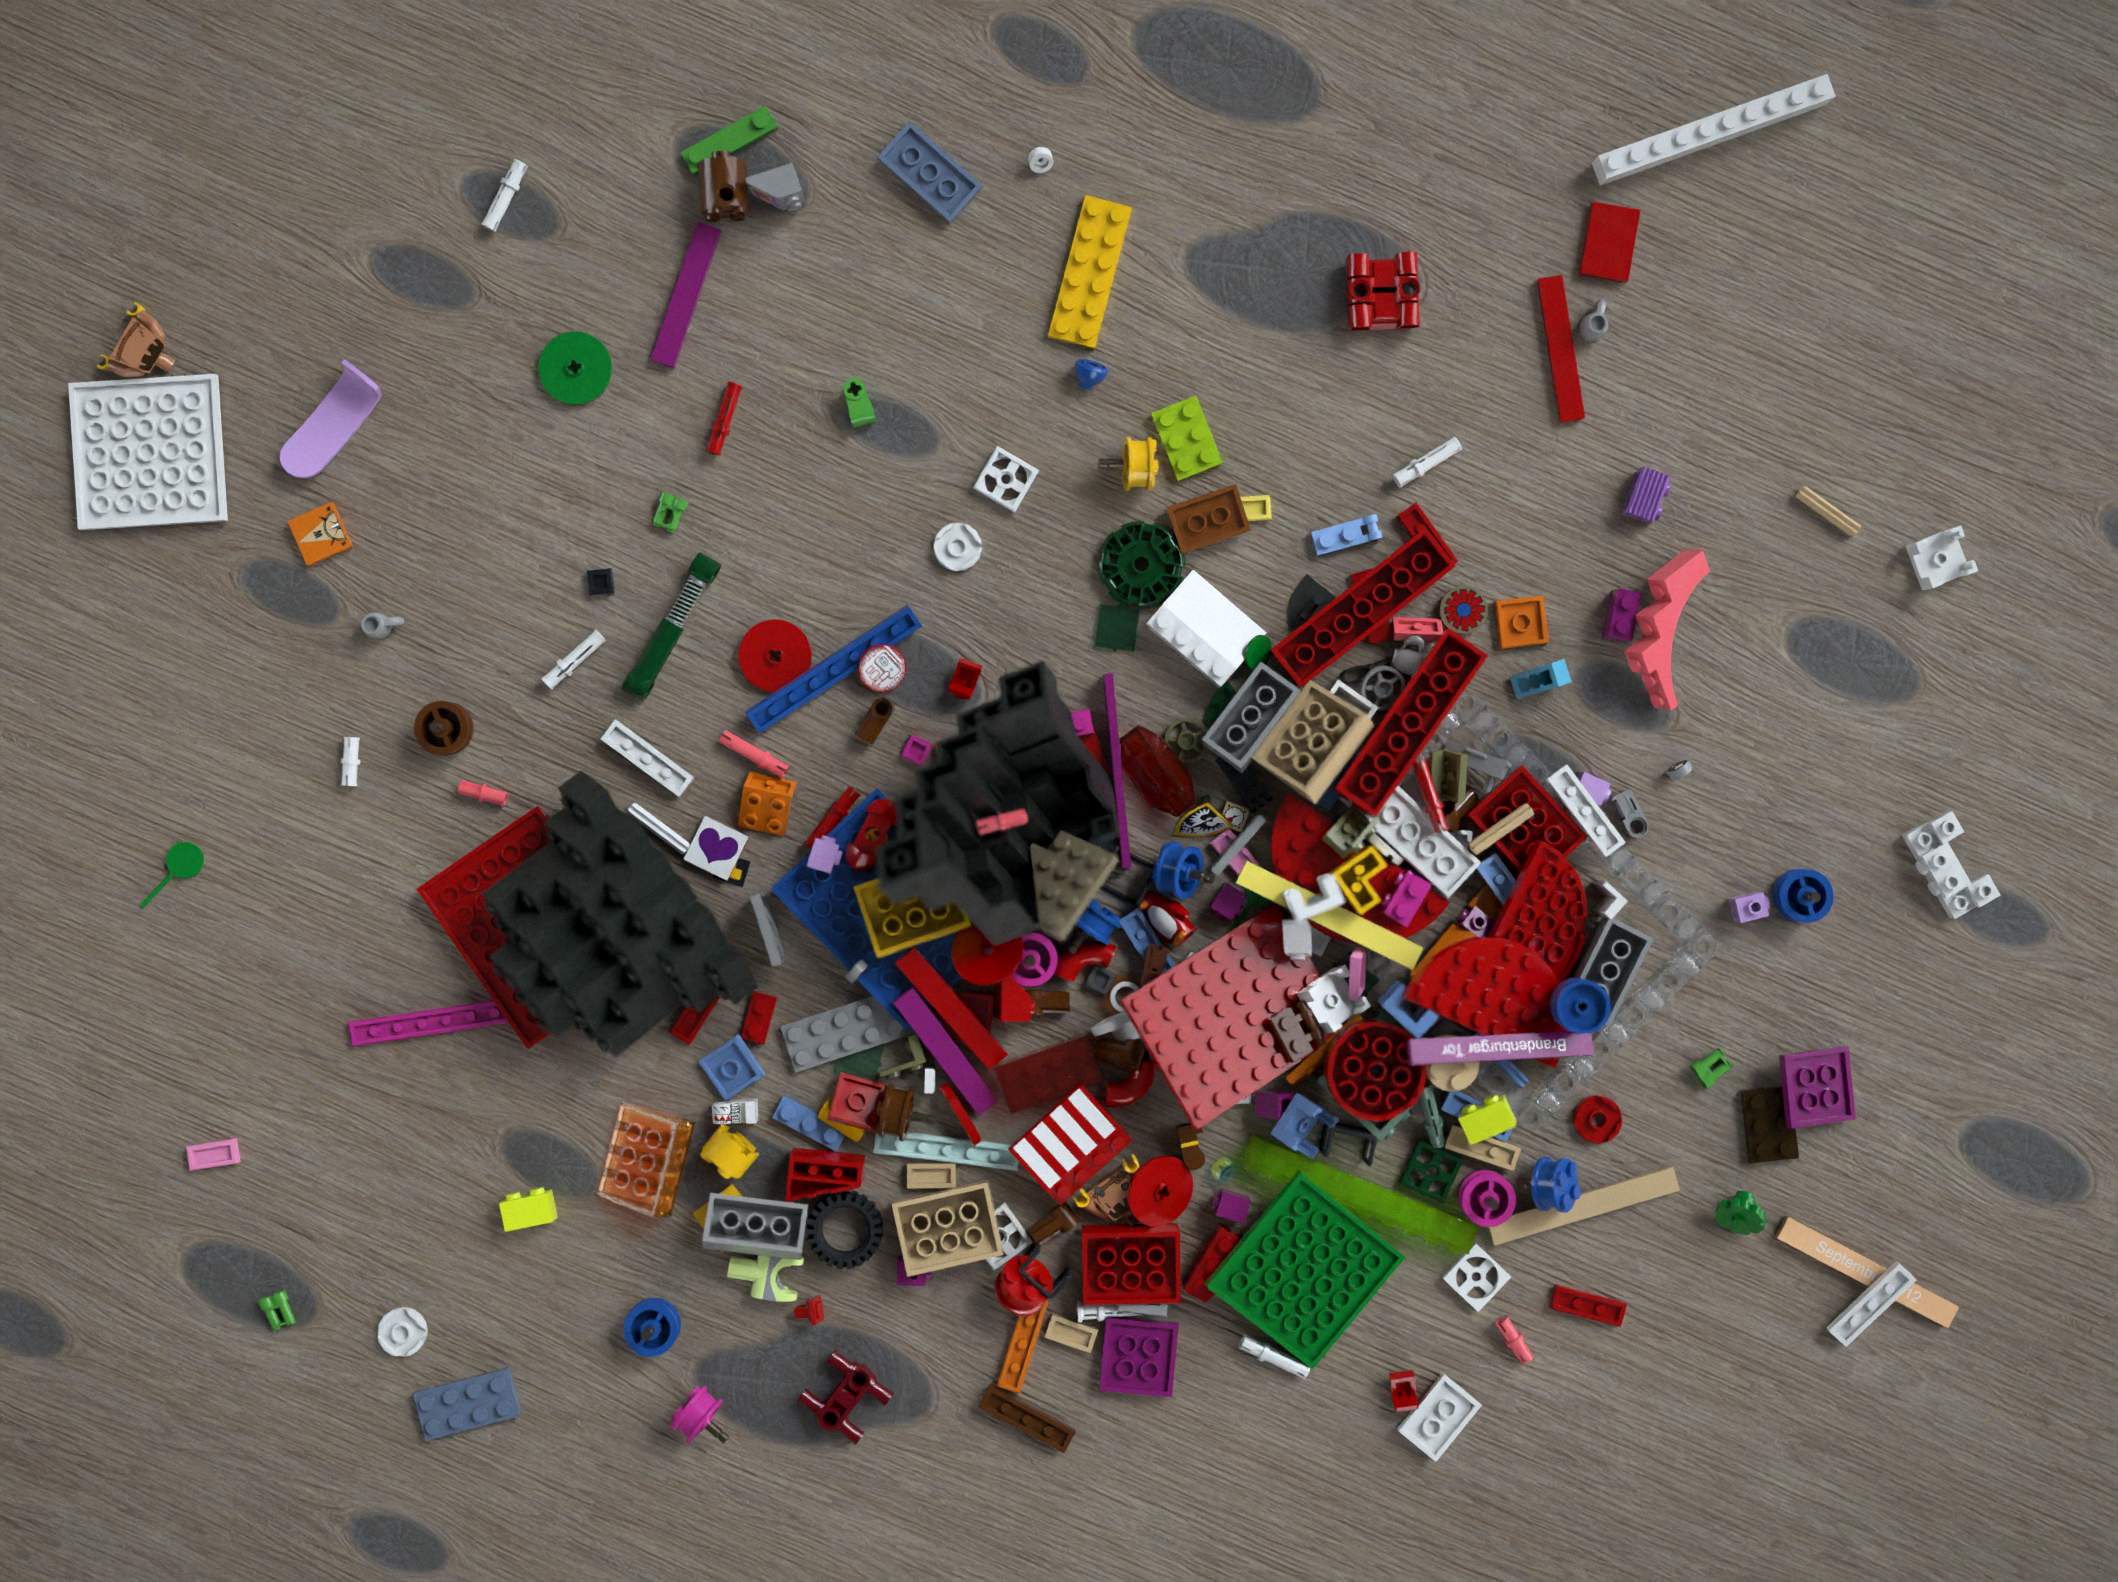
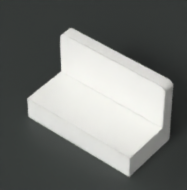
[1592,880,1628,919]
[1090,1011,1140,1042]

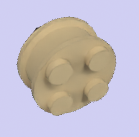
[1426,1034,1479,1091]

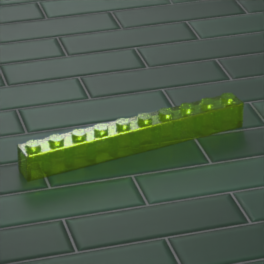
[1240,1134,1479,1255]

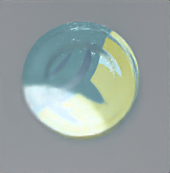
[1211,1157,1236,1183]

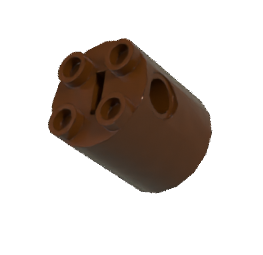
[697,151,750,222]

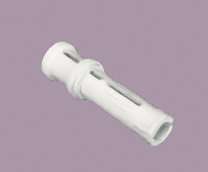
[1077,1300,1140,1323]

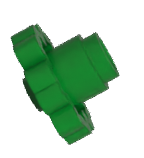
[1715,1191,1766,1235]

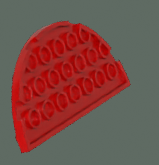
[1271,792,1450,945]
[1488,839,1588,983]
[1402,936,1566,1069]

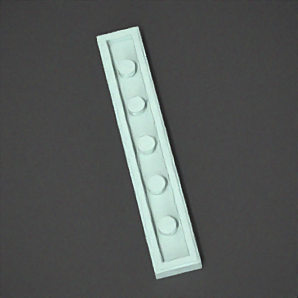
[873,1132,1019,1171]

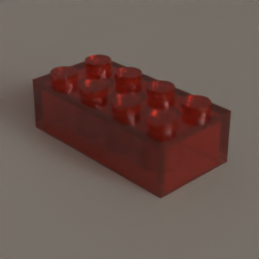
[995,1033,1103,1114]

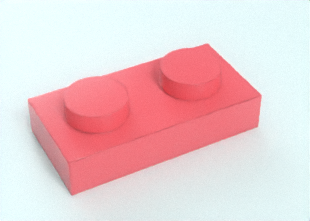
[1392,617,1443,642]

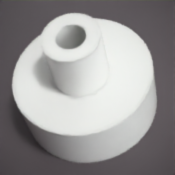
[1028,147,1054,173]

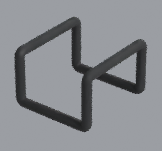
[1101,845,1155,906]
[1319,1123,1377,1166]
[1019,1242,1071,1299]

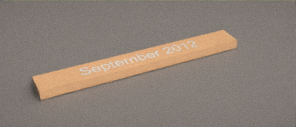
[1775,1216,1959,1328]

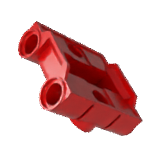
[1345,251,1421,331]

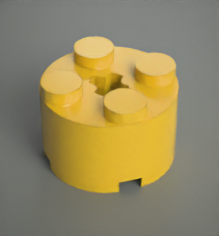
[700,1124,759,1179]

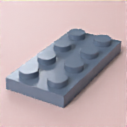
[877,121,983,224]
[413,1367,522,1441]

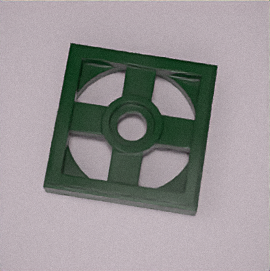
[1398,1139,1464,1204]

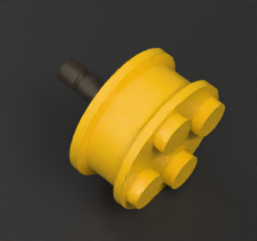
[1098,437,1158,491]

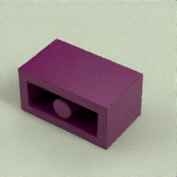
[1602,588,1642,643]

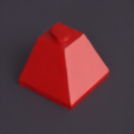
[994,976,1035,1022]

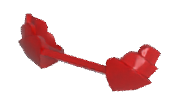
[845,799,897,871]

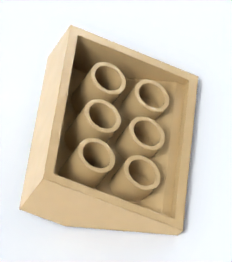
[1252,680,1375,804]
[892,1180,1004,1277]

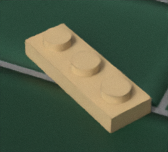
[1443,1124,1521,1171]

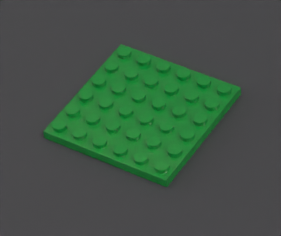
[1204,1170,1405,1369]

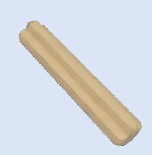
[1796,486,1861,536]
[1469,803,1534,854]

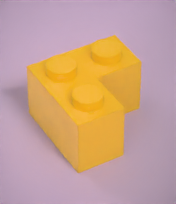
[1329,845,1387,915]

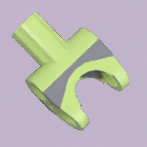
[727,1255,804,1302]

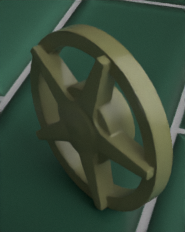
[1164,718,1208,763]

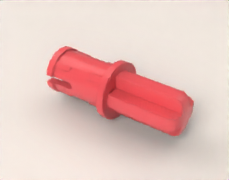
[458,780,508,807]
[977,809,1027,836]

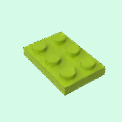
[1151,396,1223,482]

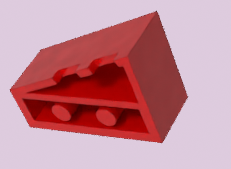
[786,1147,866,1202]
[1182,1222,1243,1303]

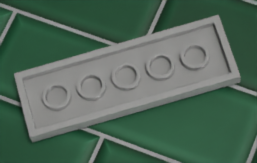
[780,996,916,1073]

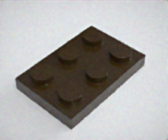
[1740,1086,1799,1164]

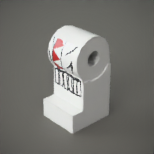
[712,1098,759,1124]

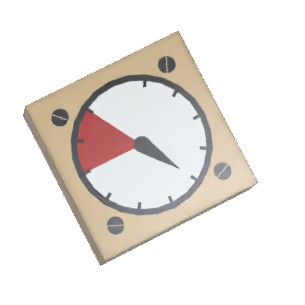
[1222,801,1250,832]

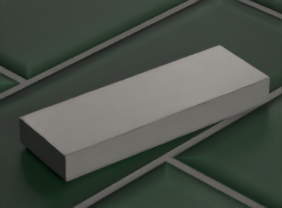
[1209,815,1266,876]

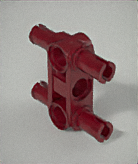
[797,1349,894,1445]

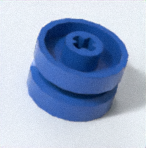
[1549,977,1611,1034]

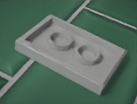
[750,892,786,967]

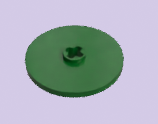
[538,331,612,405]

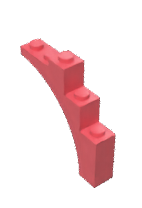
[1624,550,1710,710]

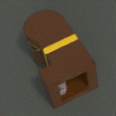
[1176,1122,1205,1170]

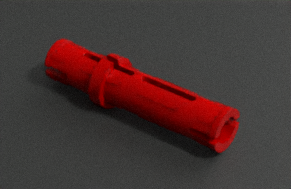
[705,381,743,456]
[1412,759,1449,834]
[804,786,861,850]

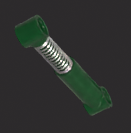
[622,552,721,701]

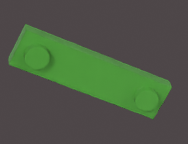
[681,105,778,176]

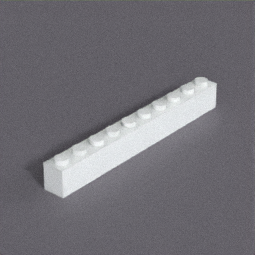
[1592,74,1836,186]

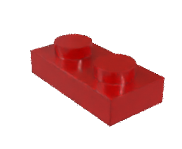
[741,991,778,1044]

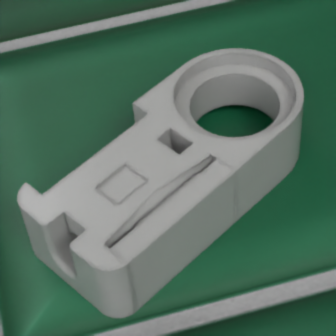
[1610,789,1648,838]

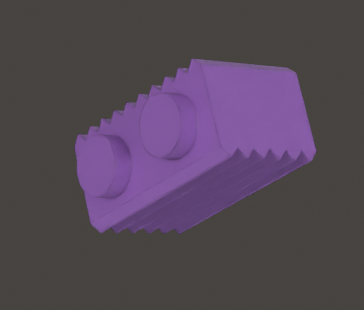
[1622,466,1671,524]

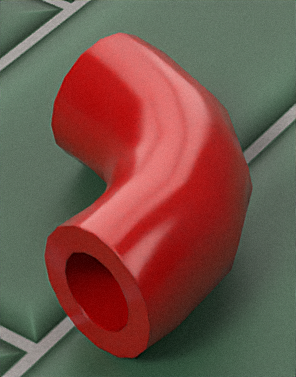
[1054,940,1116,982]
[1105,1060,1157,1107]

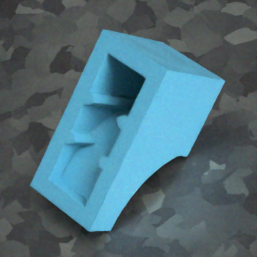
[1510,659,1572,699]

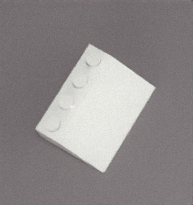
[1146,570,1266,688]

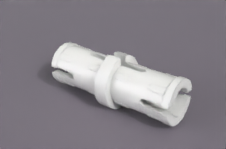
[340,737,361,786]

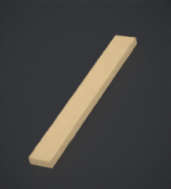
[1488,1166,1680,1246]

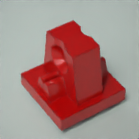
[794,1295,824,1325]

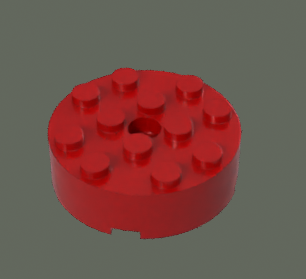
[1324,1019,1426,1121]

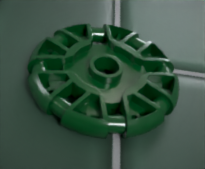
[1097,521,1185,608]

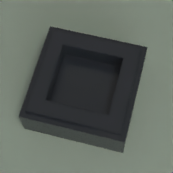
[587,568,615,596]

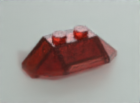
[1119,725,1196,817]

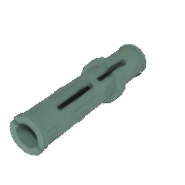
[1419,1080,1446,1148]

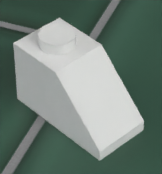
[1283,920,1313,961]

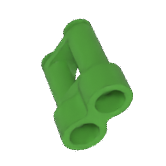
[652,491,689,533]
[1690,1048,1733,1089]
[257,1289,296,1331]

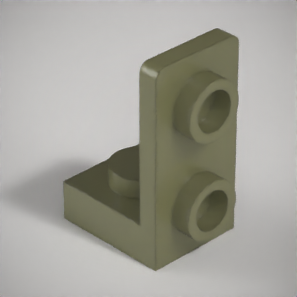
[878,1033,927,1079]

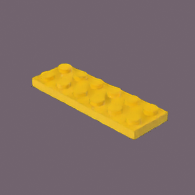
[1048,195,1132,350]

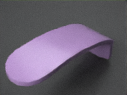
[280,359,383,479]

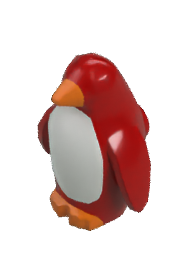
[1139,892,1198,948]

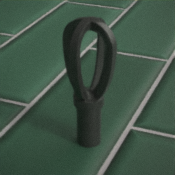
[1340,658,1390,687]

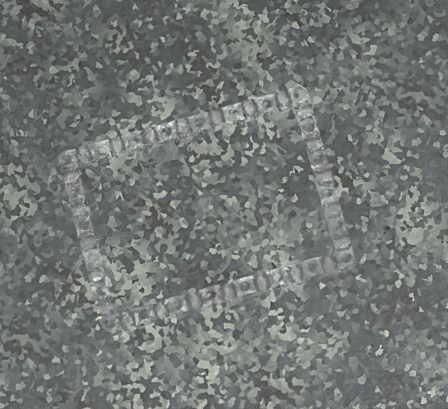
[1328,691,1718,1130]

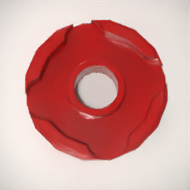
[1573,1095,1622,1144]

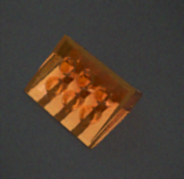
[597,1102,696,1218]

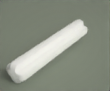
[627,803,690,854]

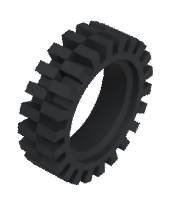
[806,1190,883,1269]

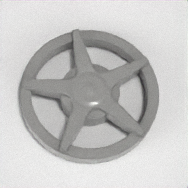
[1360,666,1405,711]

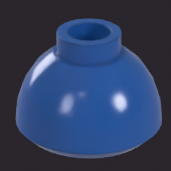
[1075,359,1108,390]

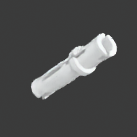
[481,159,528,232]
[1392,437,1462,488]
[542,629,606,689]
[1238,1334,1310,1379]

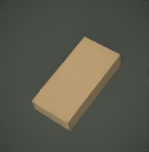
[907,1162,956,1189]
[1045,1313,1098,1353]

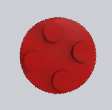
[994,1255,1053,1316]

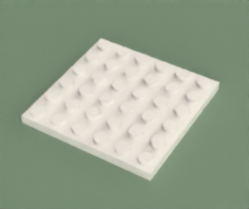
[68,374,228,530]

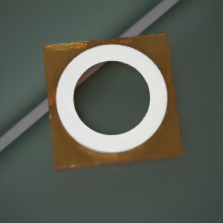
[1101,972,1141,1013]

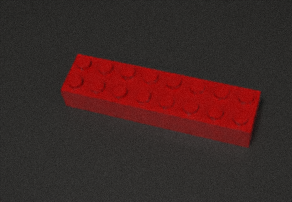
[1269,528,1456,689]
[1332,628,1489,819]

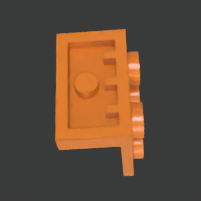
[738,771,797,836]

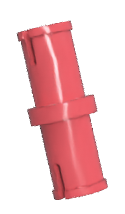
[1495,1315,1534,1365]

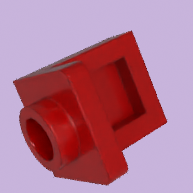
[948,658,983,700]
[1389,1370,1419,1412]

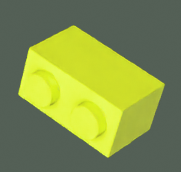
[1458,1094,1517,1145]
[499,1187,558,1232]

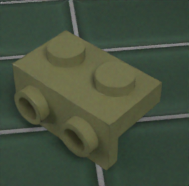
[1428,749,1468,803]
[1322,805,1380,859]

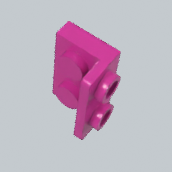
[1380,870,1432,927]

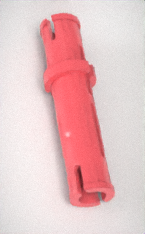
[719,730,790,779]

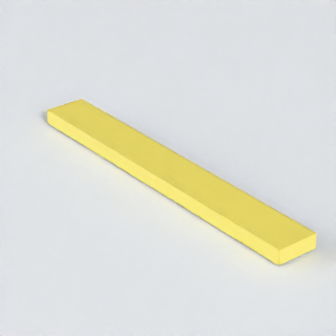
[1235,861,1423,970]

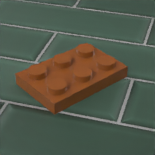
[1167,484,1251,554]

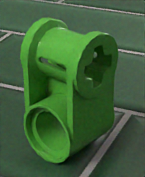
[843,378,876,428]

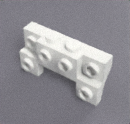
[1902,811,2000,919]

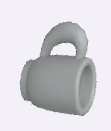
[1578,299,1608,342]
[361,612,404,639]
[1391,636,1425,676]

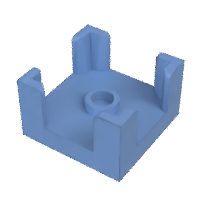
[1376,980,1439,1039]
[1271,1093,1339,1159]

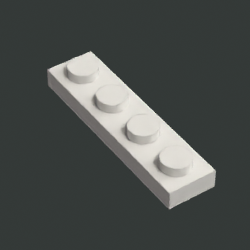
[601,720,695,797]
[1546,764,1626,857]
[1826,1261,1916,1347]

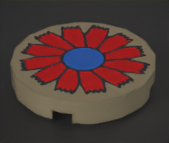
[1439,586,1488,634]

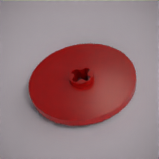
[738,619,812,692]
[951,922,1024,986]
[1127,1155,1193,1227]

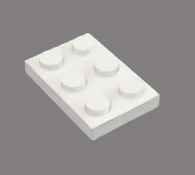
[1397,1373,1482,1462]

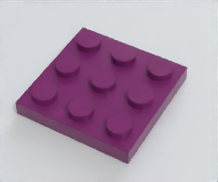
[1779,1046,1856,1129]
[1099,1317,1179,1397]

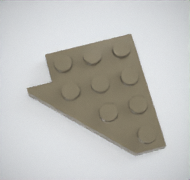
[1030,831,1119,941]

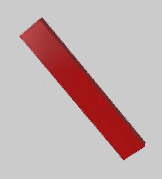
[1537,275,1585,423]
[895,946,1008,1070]

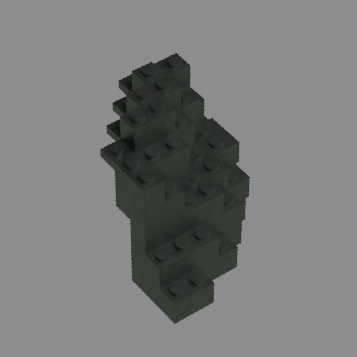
[876,660,1120,946]
[482,771,758,1058]

